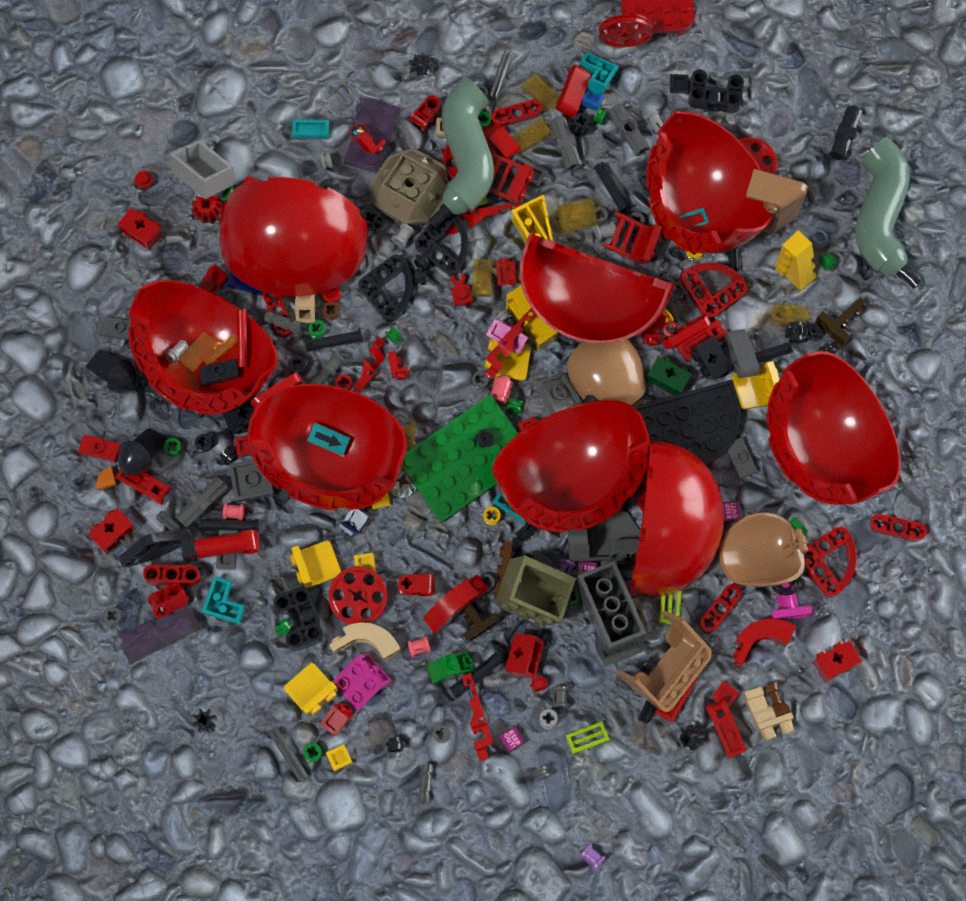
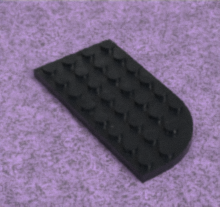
[634,379,741,484]

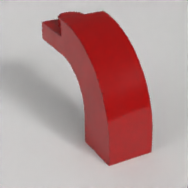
[423,574,489,634]
[732,619,796,668]

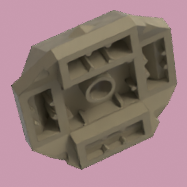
[369,148,449,226]

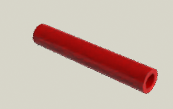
[237,310,247,367]

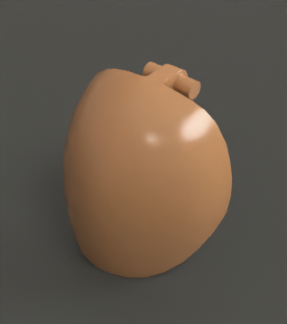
[567,340,647,405]
[719,513,808,587]

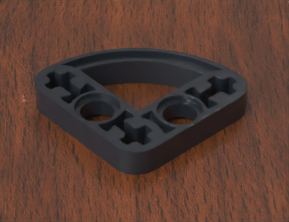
[415,214,469,277]
[358,255,413,323]
[118,529,190,567]

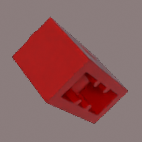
[117,208,163,251]
[88,508,136,555]
[505,633,545,679]
[813,640,862,683]

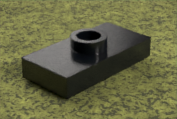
[199,358,240,386]

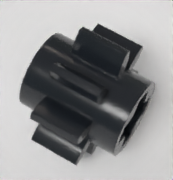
[409,52,432,77]
[570,112,593,137]
[361,209,382,232]
[785,321,808,344]
[192,709,217,734]
[679,725,705,751]

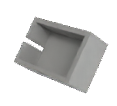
[170,140,234,199]

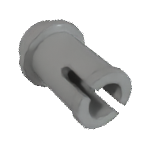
[646,109,663,134]
[165,340,189,363]

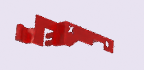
[444,202,521,235]
[484,308,537,379]
[353,337,385,393]
[461,673,494,761]

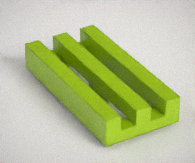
[659,591,681,625]
[565,721,610,755]

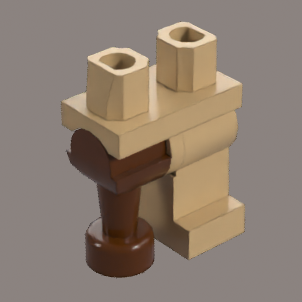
[742,682,794,741]

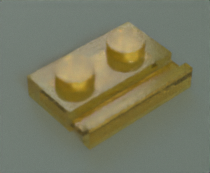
[557,197,598,233]

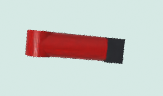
[181,530,260,562]

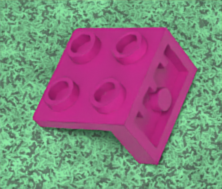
[333,652,393,711]

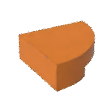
[96,466,117,491]

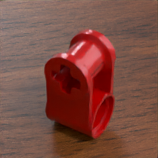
[409,95,441,132]
[398,574,435,597]
[148,583,189,618]

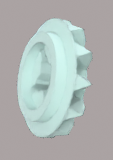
[389,468,416,498]

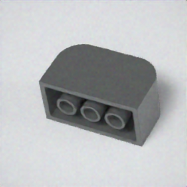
[577,561,646,654]

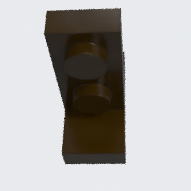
[815,297,865,348]
[462,604,500,644]

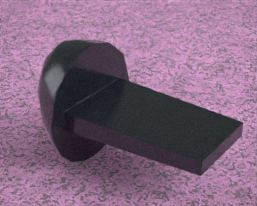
[85,349,140,394]
[118,428,168,476]

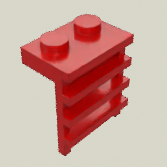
[489,153,534,203]
[603,212,662,264]

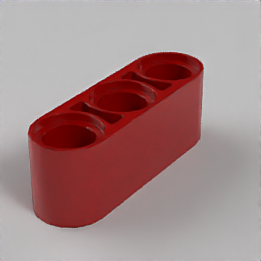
[555,64,591,118]
[143,565,202,587]

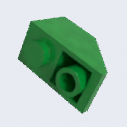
[426,652,475,684]

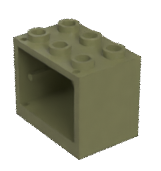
[495,555,576,627]

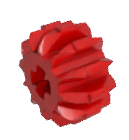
[191,195,223,224]

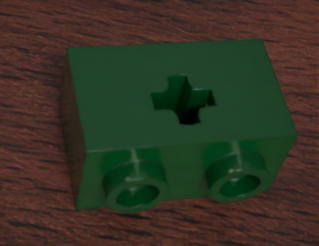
[646,356,692,395]

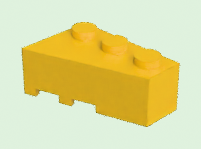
[511,194,553,244]
[775,230,816,291]
[506,285,558,351]

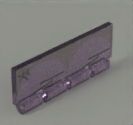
[120,605,201,665]

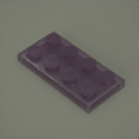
[344,98,401,174]

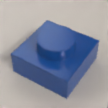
[581,89,605,111]

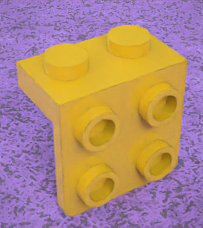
[485,339,531,381]
[732,361,779,409]
[289,541,341,589]
[284,663,338,717]

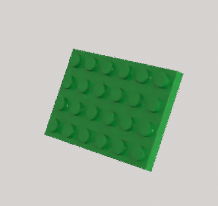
[401,394,518,523]

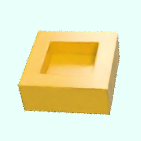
[354,553,377,572]
[326,744,352,772]

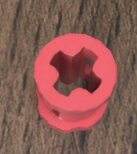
[223,502,245,520]
[407,636,431,658]

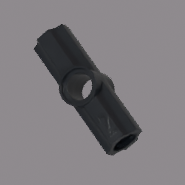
[829,105,862,160]

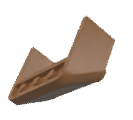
[746,169,808,236]
[616,610,712,712]

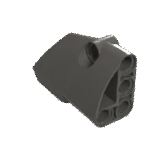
[567,510,640,564]

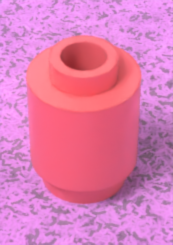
[491,375,513,405]

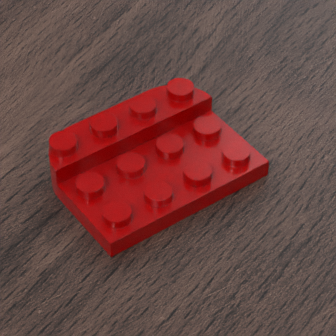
[621,0,695,36]

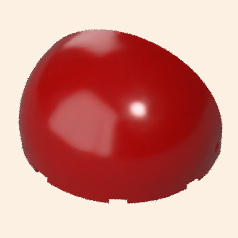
[646,111,773,254]
[219,177,368,296]
[520,233,674,344]
[128,280,278,414]
[767,351,901,505]
[247,384,407,511]
[492,400,650,532]
[628,440,724,597]

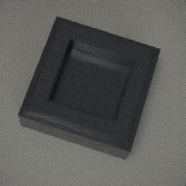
[670,74,688,94]

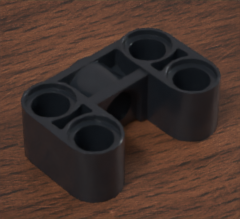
[688,69,744,113]
[274,587,324,651]

